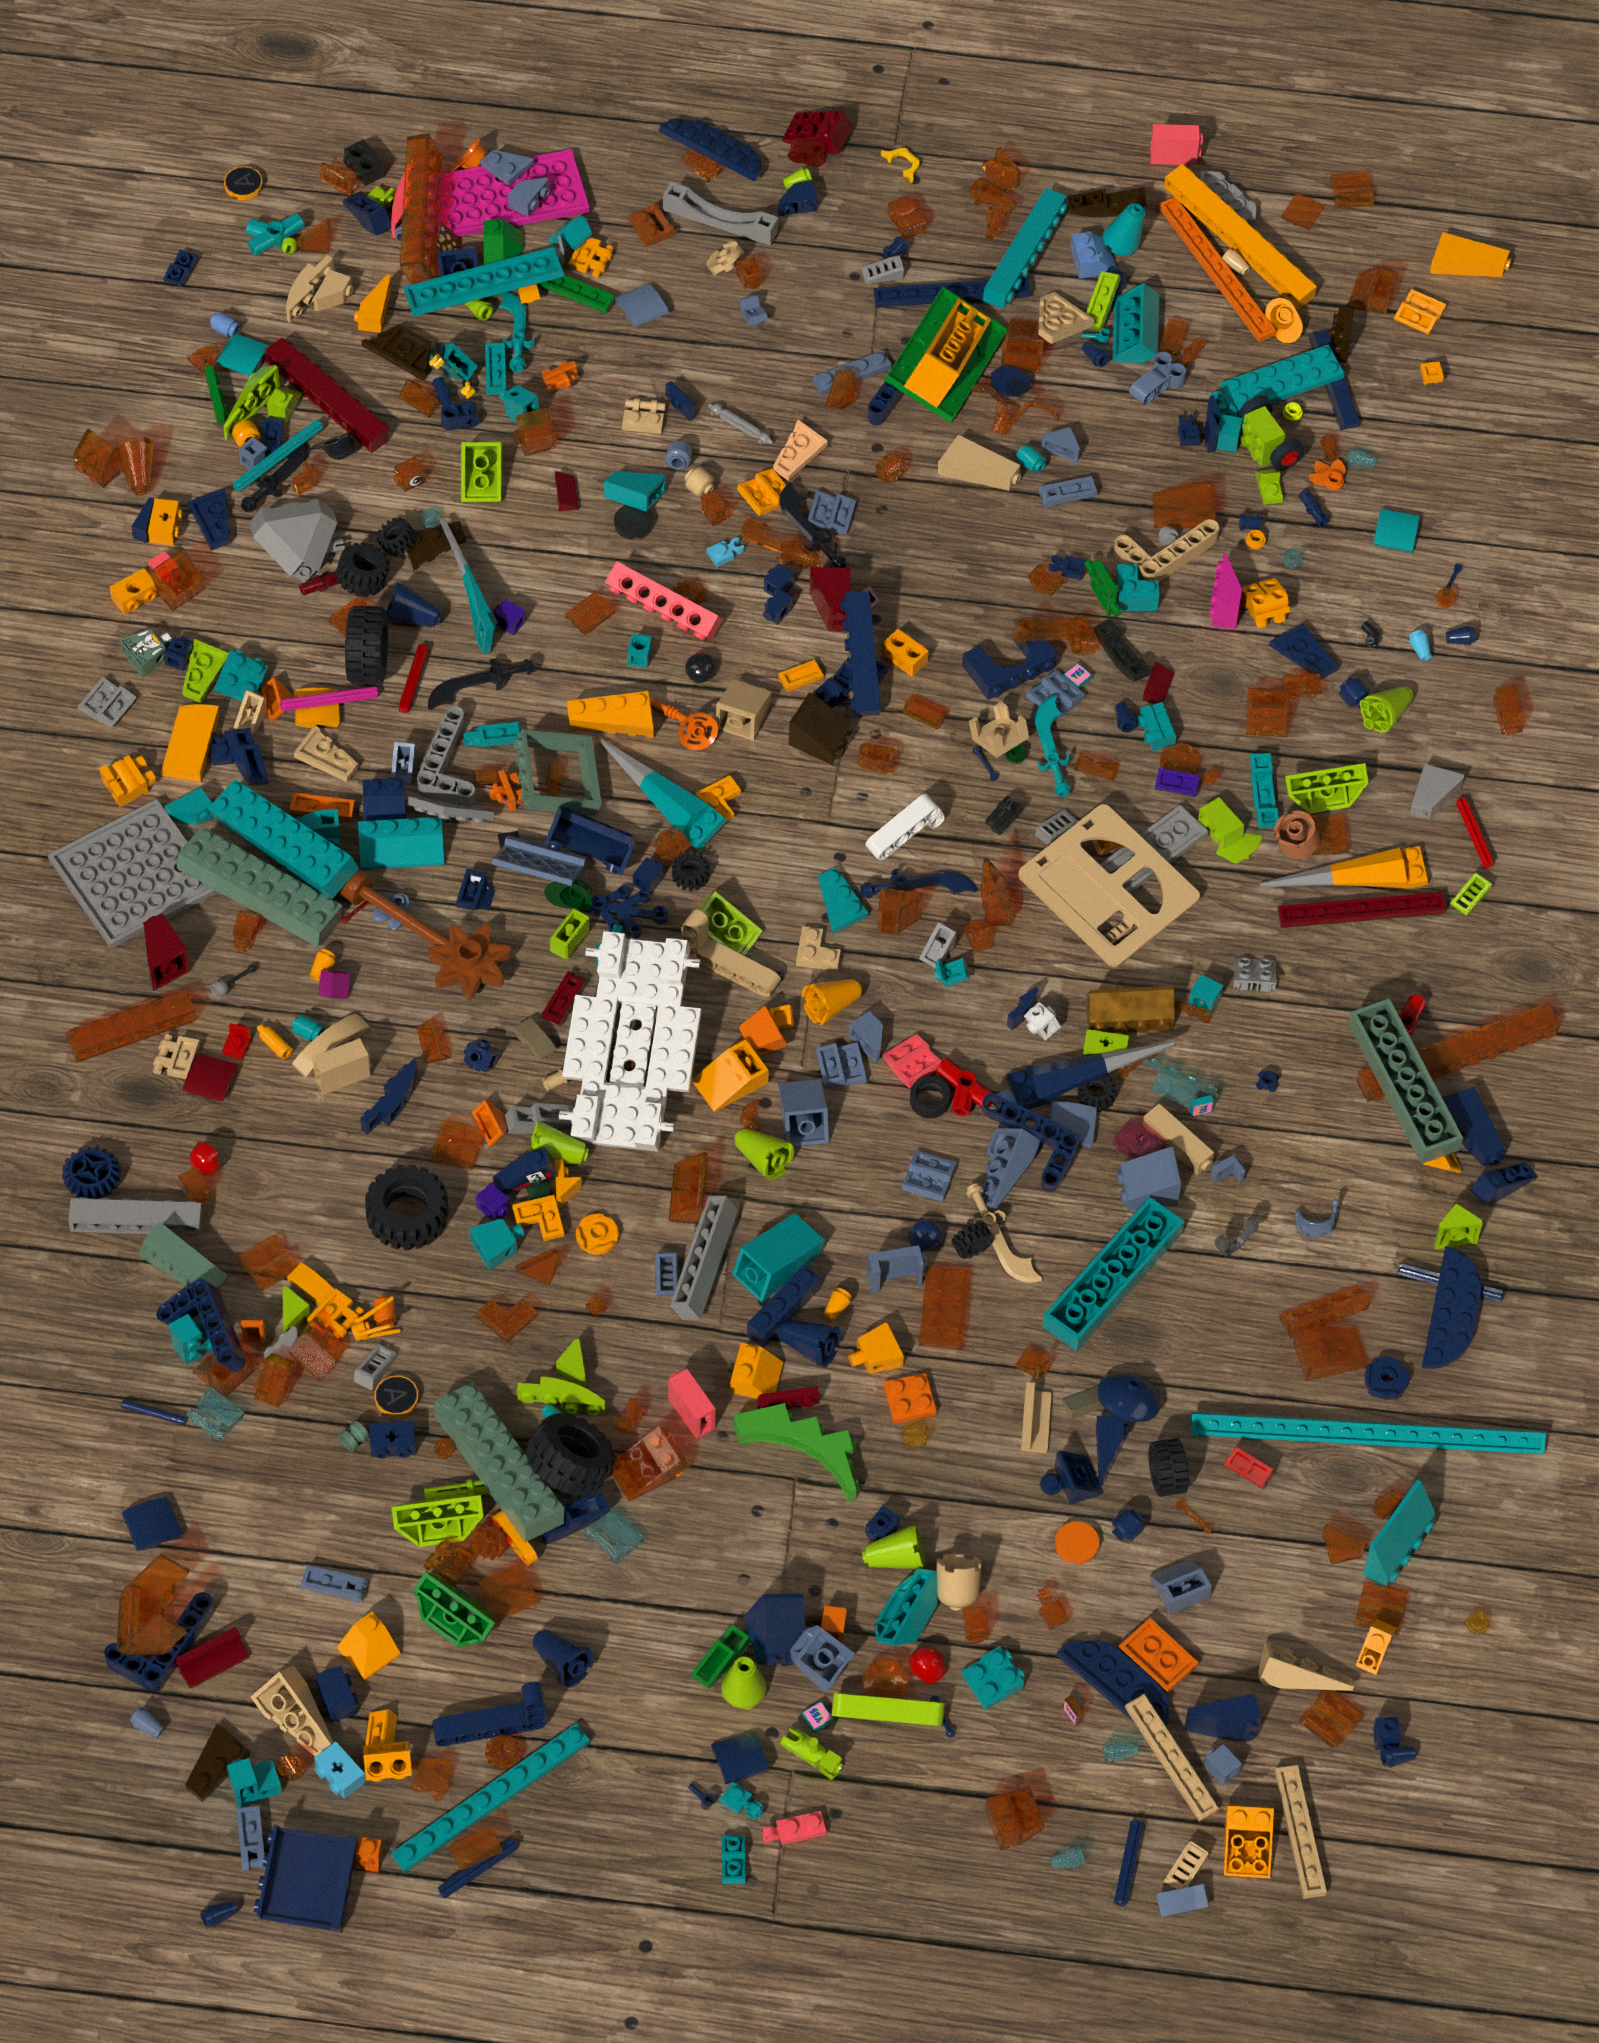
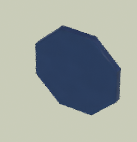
[991,366,1030,397]

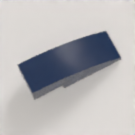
[226,728,269,786]
[542,1491,611,1544]

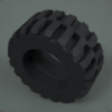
[345,606,388,685]
[365,1165,449,1250]
[526,1413,615,1496]

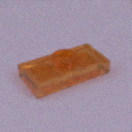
[1159,318,1188,356]

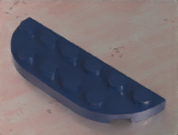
[659,119,762,182]
[1422,1246,1481,1369]
[1056,1640,1169,1727]

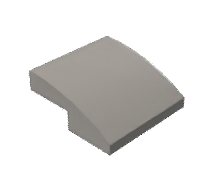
[77,677,137,727]

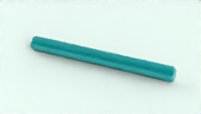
[233,420,323,492]

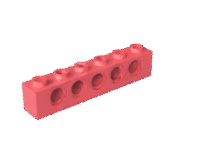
[605,561,723,641]

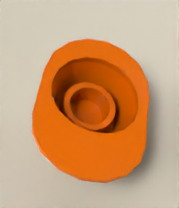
[450,136,489,172]

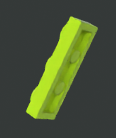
[1086,271,1121,330]

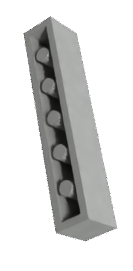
[670,1196,738,1320]
[68,1197,203,1236]

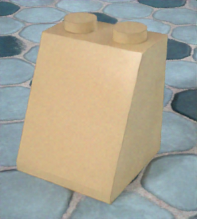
[716,679,772,741]

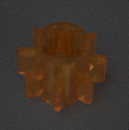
[276,1752,305,1781]

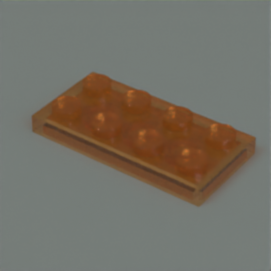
[919,1265,970,1350]

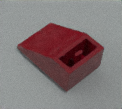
[782,110,853,155]

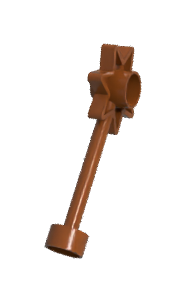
[338,868,511,1000]

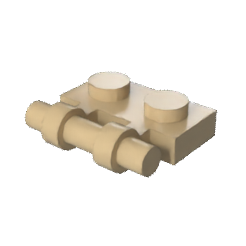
[622,398,665,434]
[153,1034,200,1079]

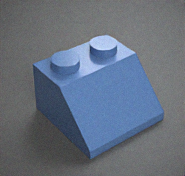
[1070,231,1116,279]

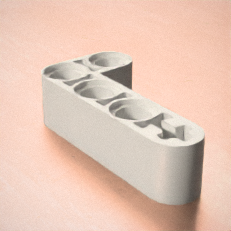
[865,794,945,861]

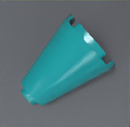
[1102,203,1146,256]

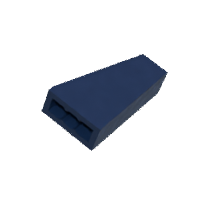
[1442,1087,1505,1167]

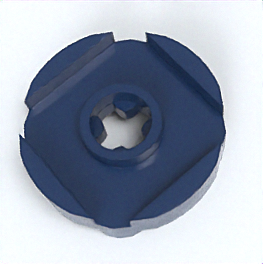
[1364,1357,1409,1400]

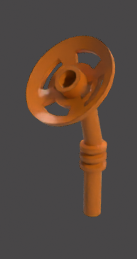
[649,697,718,750]

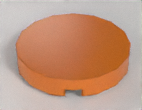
[1055,1521,1099,1565]

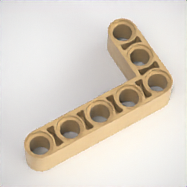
[1113,519,1219,583]
[681,910,781,997]

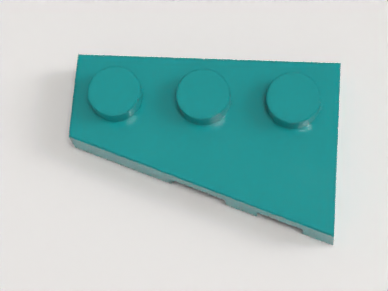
[818,867,868,935]

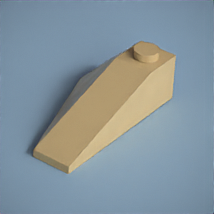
[1258,1640,1354,1691]

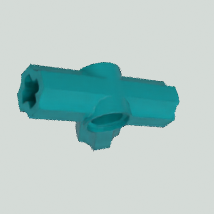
[246,213,305,256]

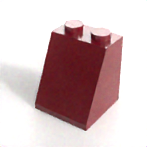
[809,567,851,632]
[143,913,190,991]

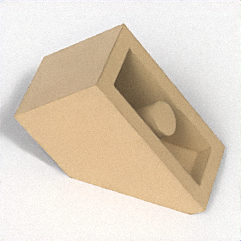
[313,270,354,311]

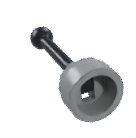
[210,964,256,999]

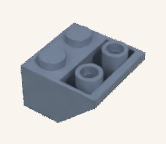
[1149,1559,1212,1615]

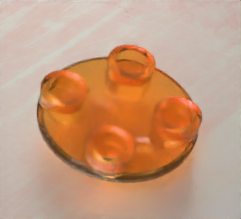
[863,1659,908,1699]

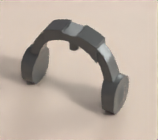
[1215,1217,1259,1256]

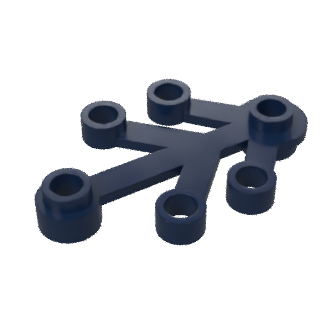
[589,886,668,938]

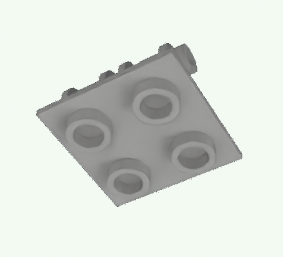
[1233,957,1277,992]

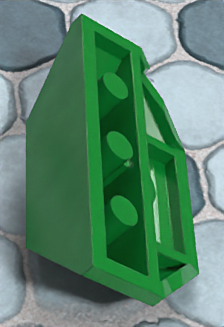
[413,1571,496,1647]

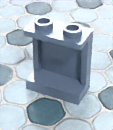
[866,1245,927,1294]

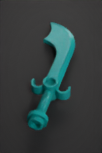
[499,291,535,373]
[1035,694,1071,797]

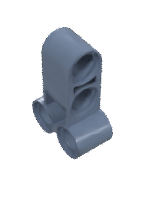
[1129,352,1186,405]

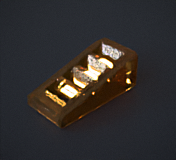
[320,162,358,196]

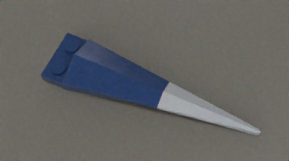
[1006,1041,1176,1109]

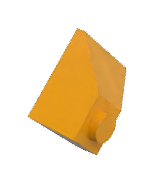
[337,1612,401,1681]

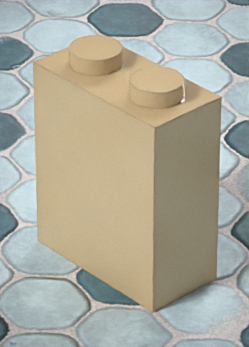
[313,1038,372,1095]

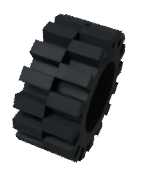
[377,517,416,556]
[672,851,710,891]
[1077,1073,1117,1112]
[951,1222,994,1259]

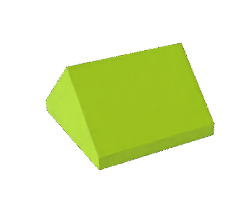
[1434,1204,1483,1249]

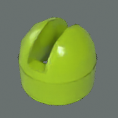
[282,238,298,255]

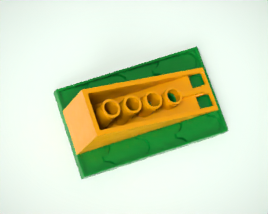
[884,287,1008,423]

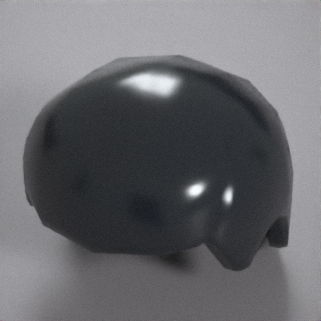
[685,653,717,683]

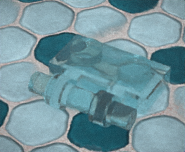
[186,1387,244,1441]

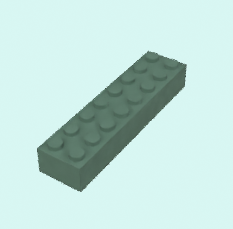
[177,826,343,947]
[1348,998,1463,1164]
[434,1382,565,1542]

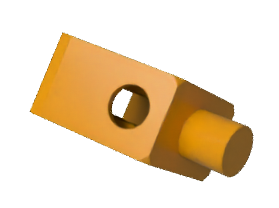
[848,1322,904,1373]

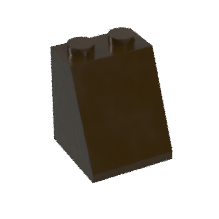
[789,692,853,765]

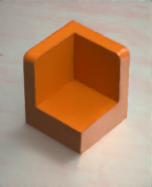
[821,1605,847,1642]

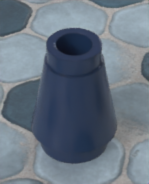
[1082,341,1110,367]
[1446,625,1475,645]
[1115,702,1137,733]
[1380,1745,1416,1768]
[200,1901,237,1928]

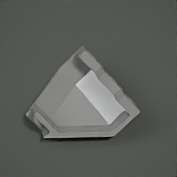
[249,499,337,582]

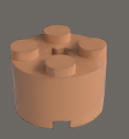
[1274,811,1320,860]

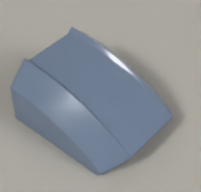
[790,1625,855,1693]

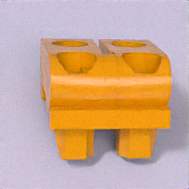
[1240,578,1290,628]

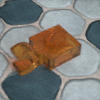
[1037,1587,1070,1630]

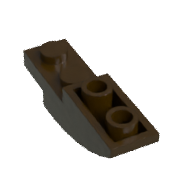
[1067,187,1147,217]

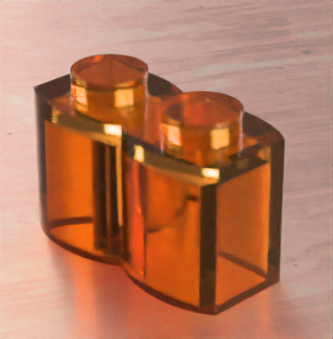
[887,195,928,239]

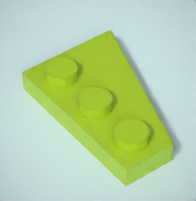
[182,639,229,703]

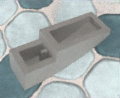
[505,1103,574,1134]

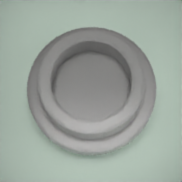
[1158,526,1178,546]

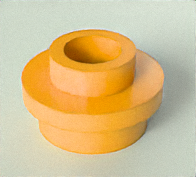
[1246,530,1266,549]

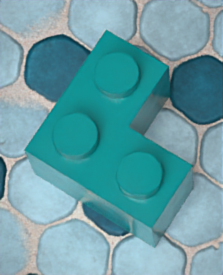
[1115,564,1159,611]
[169,1314,213,1365]
[227,1758,282,1808]

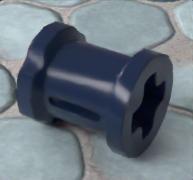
[883,236,908,258]
[1239,513,1261,531]

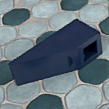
[1470,1162,1537,1206]

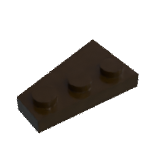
[406,521,466,571]
[185,1723,250,1802]

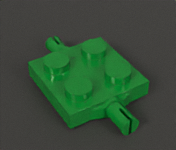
[1084,560,1122,617]

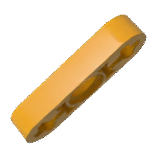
[492,1510,538,1566]

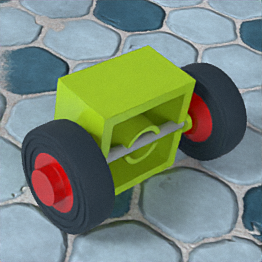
[1238,395,1305,471]

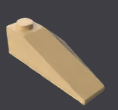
[251,1665,334,1757]

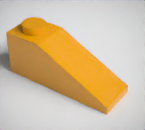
[354,274,392,333]

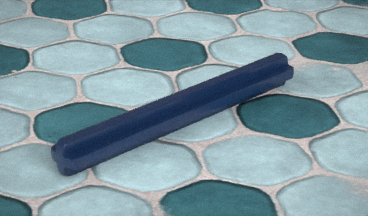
[1398,1262,1504,1302]

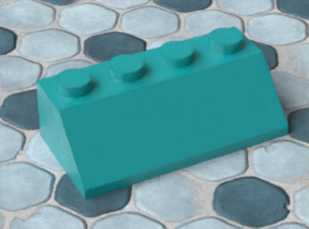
[1113,283,1159,363]
[358,817,444,870]

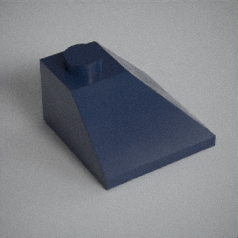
[437,246,478,277]

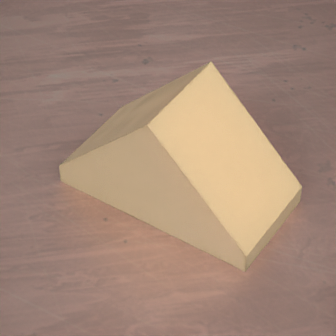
[234,690,267,735]

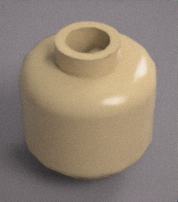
[684,467,715,497]

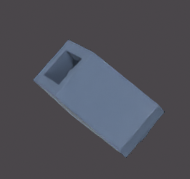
[508,177,550,217]

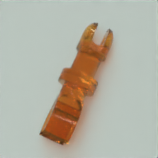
[1174,1000,1213,1023]

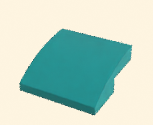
[216,333,269,376]
[1373,509,1420,553]

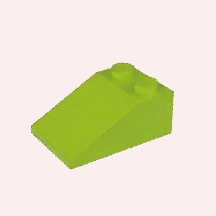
[461,442,503,502]
[697,891,763,956]

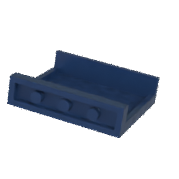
[254,1824,358,1933]

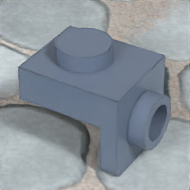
[739,294,768,325]
[1210,1155,1246,1183]

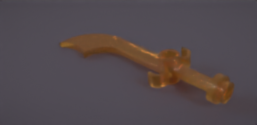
[742,516,821,567]

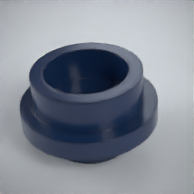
[1040,1473,1062,1495]

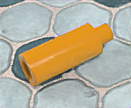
[257,1024,293,1060]

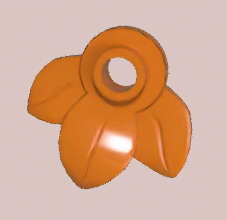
[1308,459,1346,490]

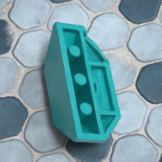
[874,1568,937,1646]

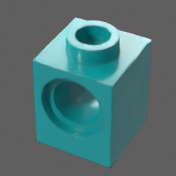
[627,634,652,668]

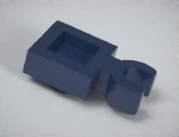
[1177,414,1200,447]
[1049,555,1086,580]
[211,731,233,766]

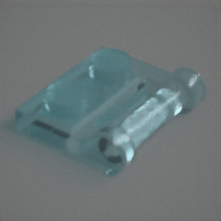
[584,1508,644,1564]

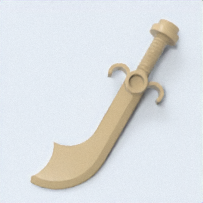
[966,1183,1042,1283]

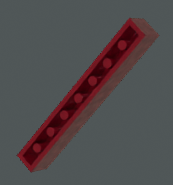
[264,337,389,453]

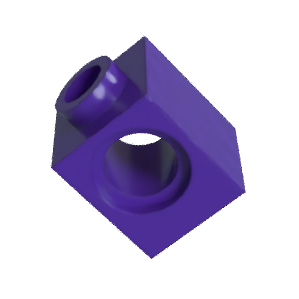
[493,599,526,635]
[475,1183,510,1221]

